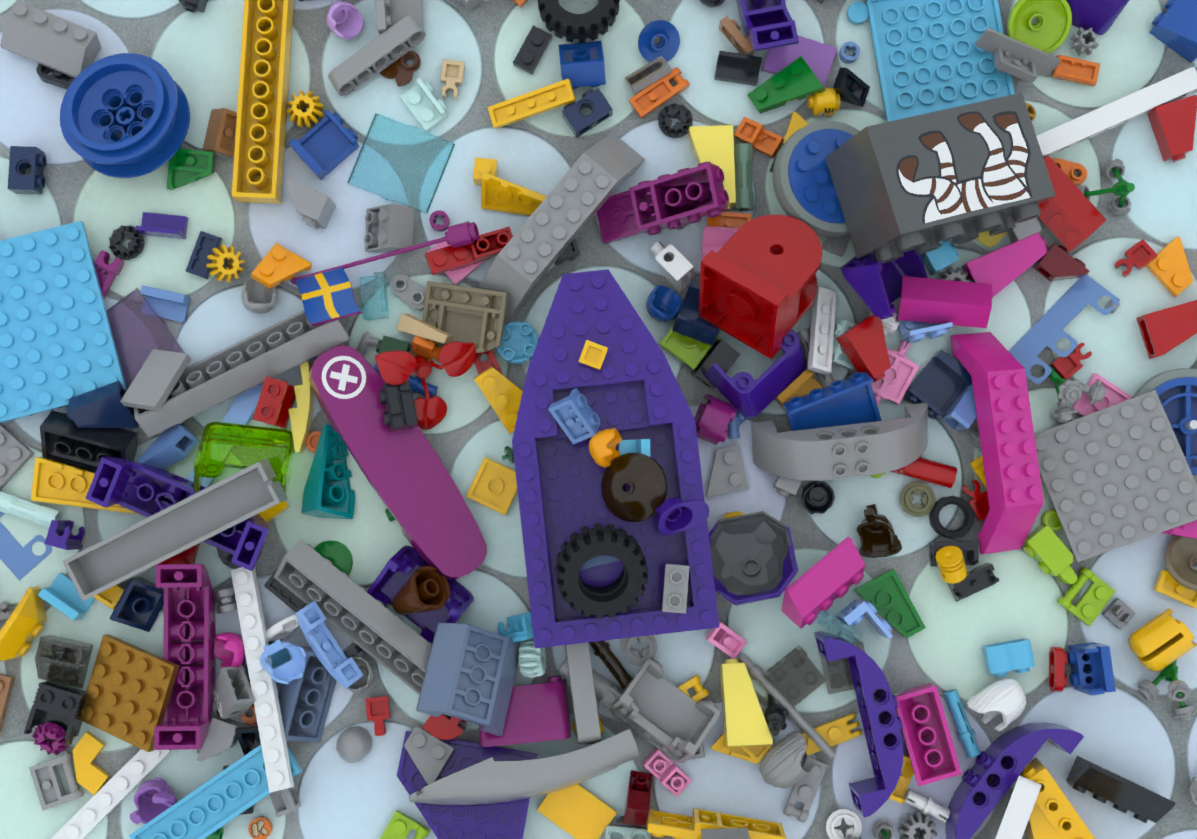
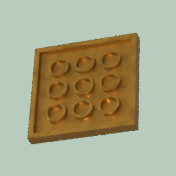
[80,634,180,752]

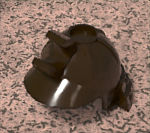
[856,504,902,558]

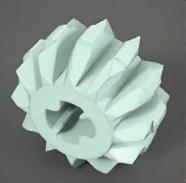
[518,640,547,678]

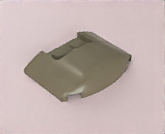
[422,281,508,353]

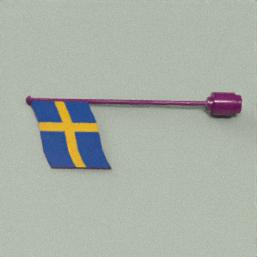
[291,221,480,326]

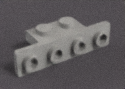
[976,28,1060,83]

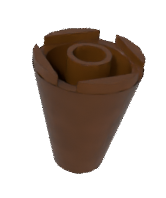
[392,566,450,615]

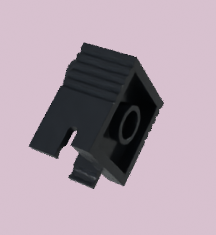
[24,680,87,746]

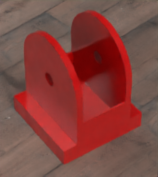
[698,215,822,359]

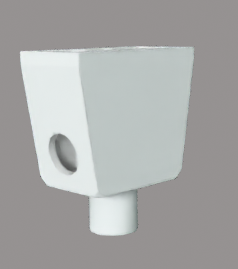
[650,241,696,293]

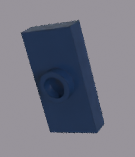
[186,231,223,280]

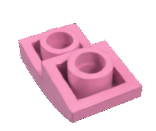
[642,748,692,797]

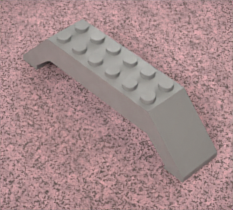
[478,132,645,324]

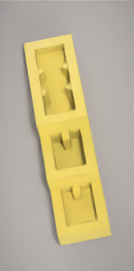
[289,361,314,454]

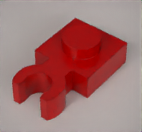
[1115,239,1157,277]
[1050,343,1092,380]
[961,480,990,521]

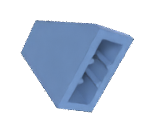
[942,383,977,431]

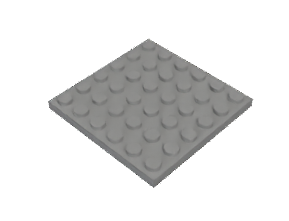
[1034,390,1197,562]

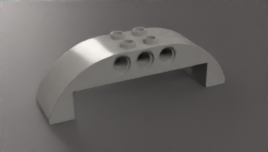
[751,403,928,481]

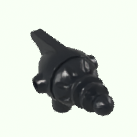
[764,694,788,736]

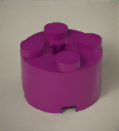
[694,394,737,445]

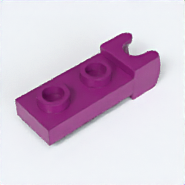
[94,250,125,299]

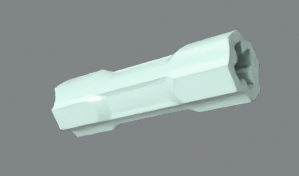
[0,491,62,528]

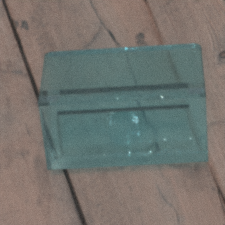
[360,272,389,320]

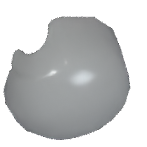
[347,657,375,692]
[336,726,372,763]

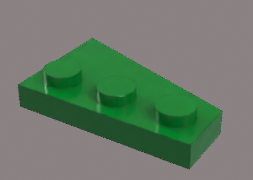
[747,56,826,114]
[853,569,926,638]

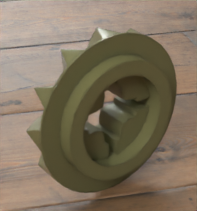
[899,482,935,517]

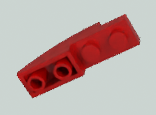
[425,226,513,275]

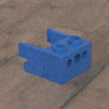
[1067,642,1116,696]

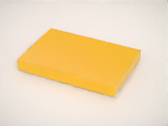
[537,784,617,839]

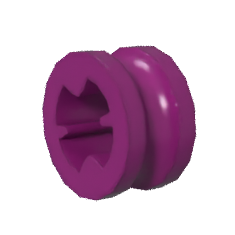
[429,210,450,232]

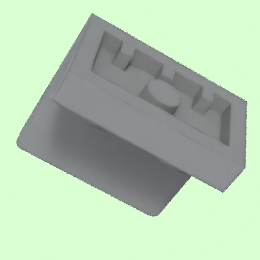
[375,0,424,35]

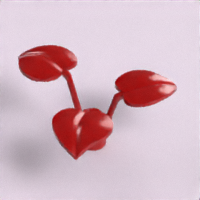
[375,341,476,430]

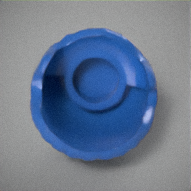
[646,285,682,322]

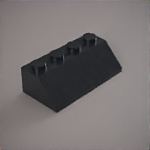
[40,410,137,473]
[1066,756,1175,823]

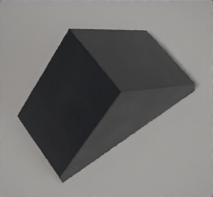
[235,722,261,756]

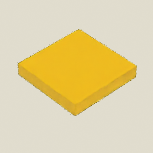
[466,457,518,515]

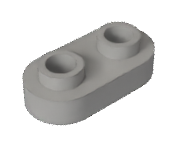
[390,274,426,310]

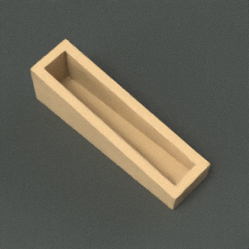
[396,313,453,344]

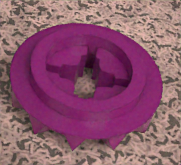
[32,722,67,755]

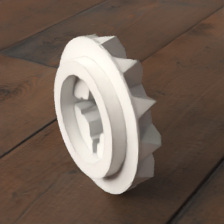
[825,808,862,839]

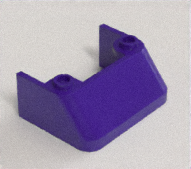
[704,329,806,419]

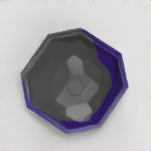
[709,511,798,606]

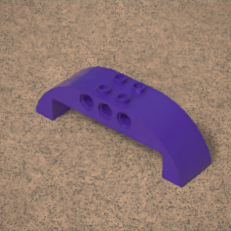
[85,457,270,571]
[814,631,903,818]
[945,722,1084,839]

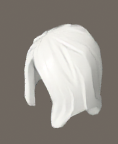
[967,679,1026,731]

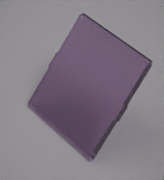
[107,288,186,390]

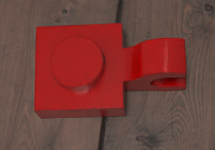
[365,696,391,736]

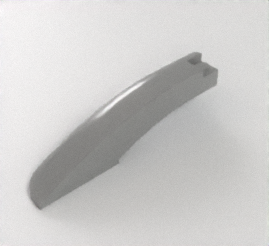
[408,729,639,805]

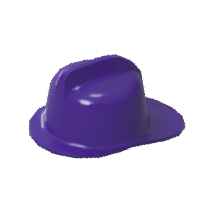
[655,498,710,535]

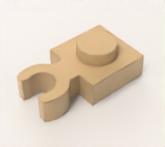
[440,59,465,100]

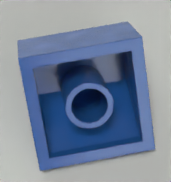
[559,41,606,89]

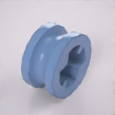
[839,42,860,64]

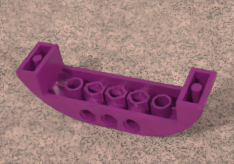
[154,564,216,750]

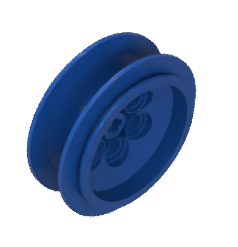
[60,53,190,178]

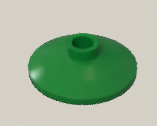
[314,541,353,576]

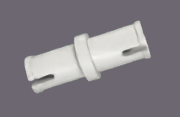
[904,789,951,823]

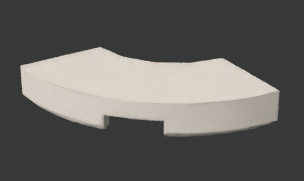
[266,614,301,642]

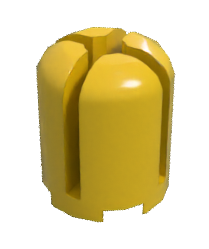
[1128,608,1197,671]

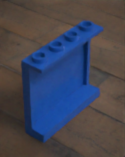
[783,372,882,431]

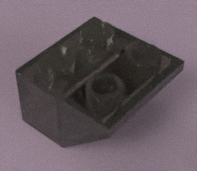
[35,635,93,688]

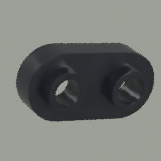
[36,64,75,89]

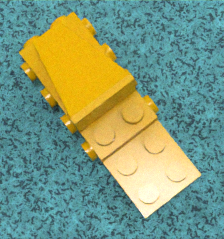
[1017,758,1095,839]
[647,808,786,839]

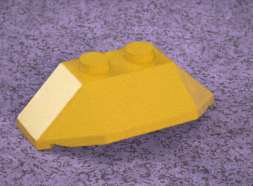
[0,586,47,661]

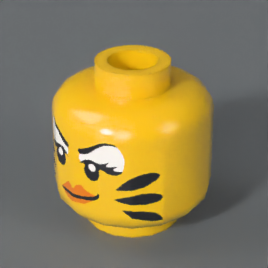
[807,88,840,117]

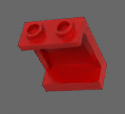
[253,376,296,429]

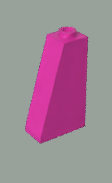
[961,232,1047,298]

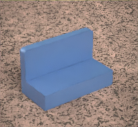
[140,285,191,323]

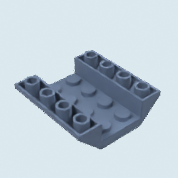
[416,623,519,737]

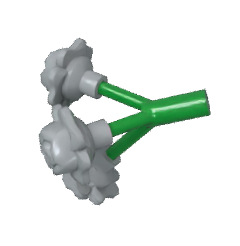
[1043,365,1106,423]

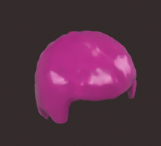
[214,632,246,668]

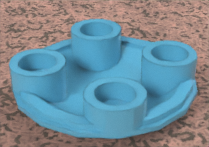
[496,321,539,364]

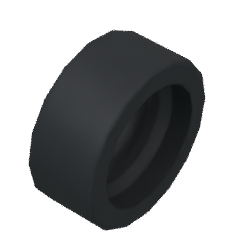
[929,496,975,538]

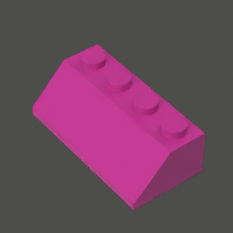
[781,536,865,629]
[895,683,962,786]

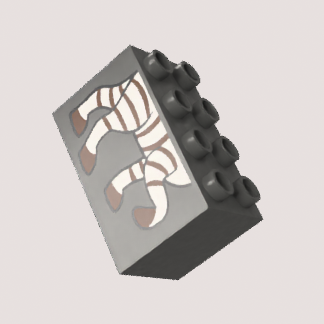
[825,93,1056,264]

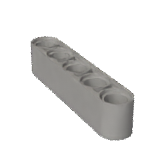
[328,15,426,96]
[565,642,601,744]

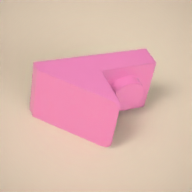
[705,621,747,659]

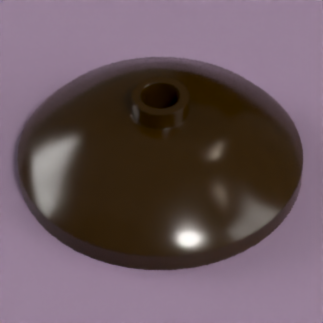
[601,453,667,522]

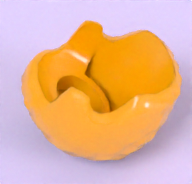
[589,428,622,468]

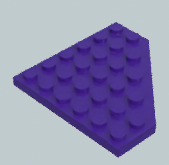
[397,731,538,839]

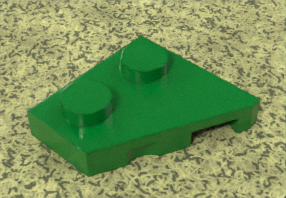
[167,148,215,190]

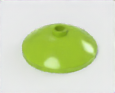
[1007,0,1072,53]

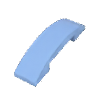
[296,600,364,688]

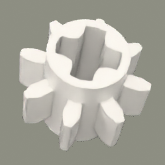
[881,312,900,336]

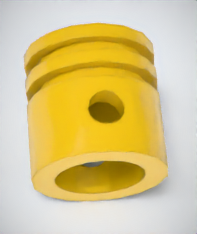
[935,546,967,584]

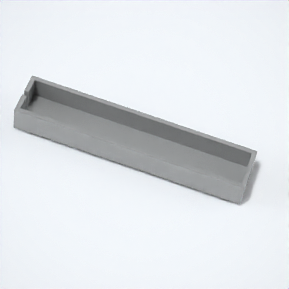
[62,459,288,601]

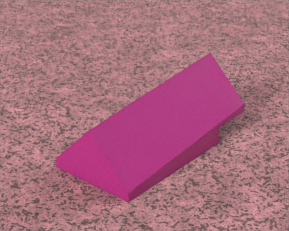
[897,276,992,328]

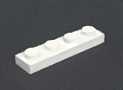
[808,286,837,375]

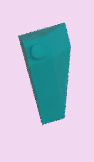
[301,424,355,519]

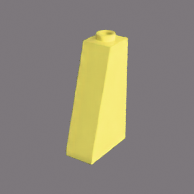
[688,125,736,211]
[720,659,773,747]

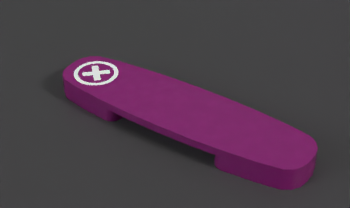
[309,345,487,580]

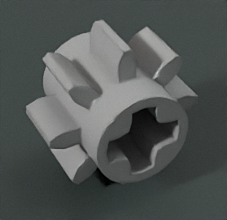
[1071,28,1099,55]

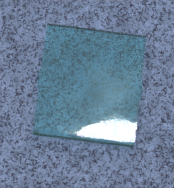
[347,114,455,213]

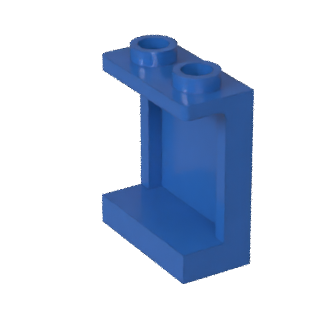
[288,110,360,180]

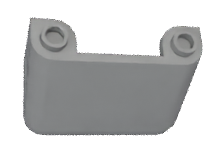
[610,658,721,763]

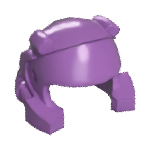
[130,777,177,824]

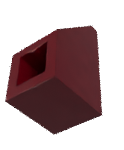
[1032,244,1089,281]
[623,770,653,827]

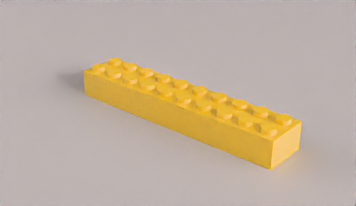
[232,0,294,204]

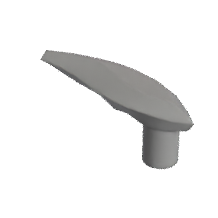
[357,331,380,356]

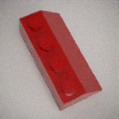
[1038,155,1106,252]

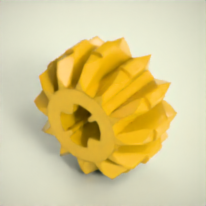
[286,90,324,128]
[206,245,245,282]

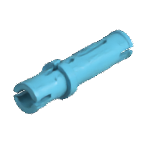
[943,689,981,758]

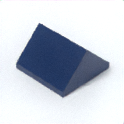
[109,577,164,632]

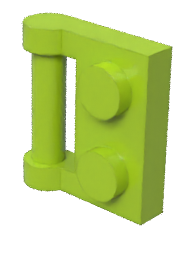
[1057,567,1116,626]
[380,810,431,839]

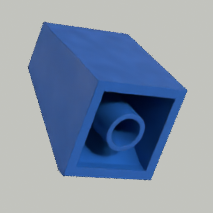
[1149,0,1197,63]

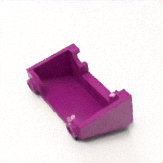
[479,676,571,747]

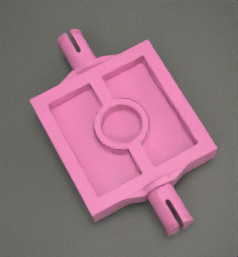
[871,340,919,406]

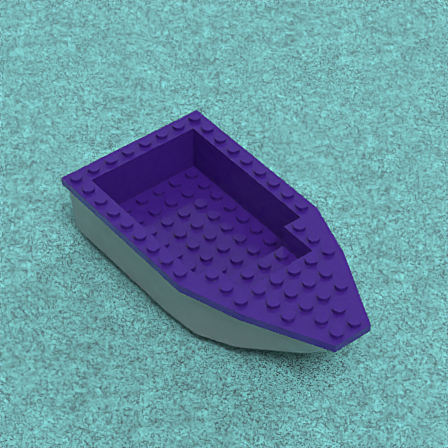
[512,269,720,648]

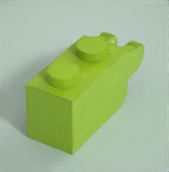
[1023,525,1078,585]

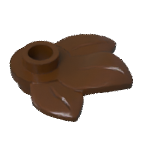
[380,51,421,87]

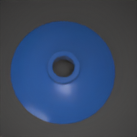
[638,20,680,62]

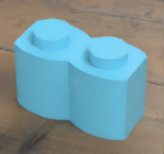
[982,638,1035,677]

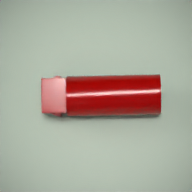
[890,457,957,488]

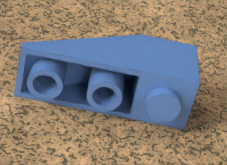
[136,423,200,470]

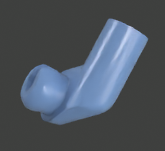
[728,411,748,439]

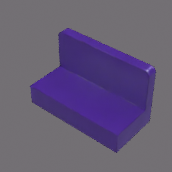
[135,212,188,239]

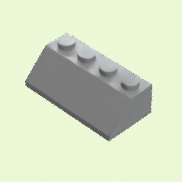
[0,0,101,78]

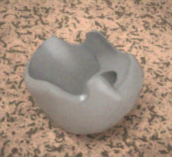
[241,280,277,314]

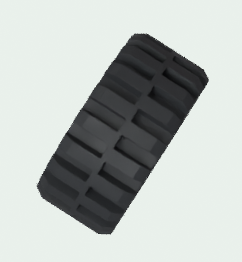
[538,0,620,43]
[555,523,648,619]

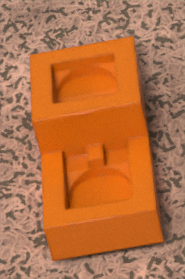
[734,117,784,159]

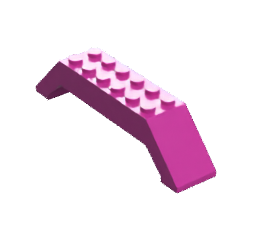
[950,332,1044,554]

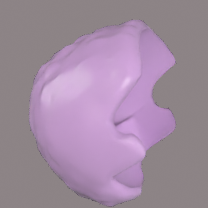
[326,1,364,40]

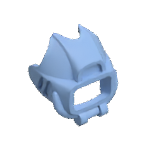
[260,639,306,685]

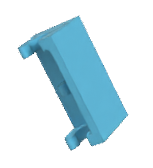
[498,612,533,642]

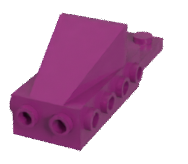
[597,162,729,244]

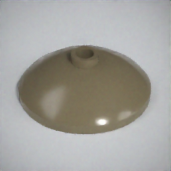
[1164,536,1197,591]

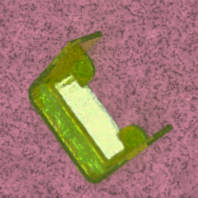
[194,422,294,495]

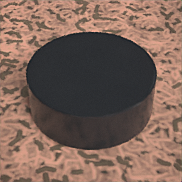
[343,643,363,659]

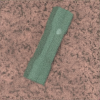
[734,143,754,212]

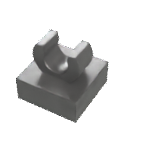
[1101,598,1135,630]

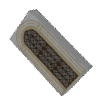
[625,56,672,94]

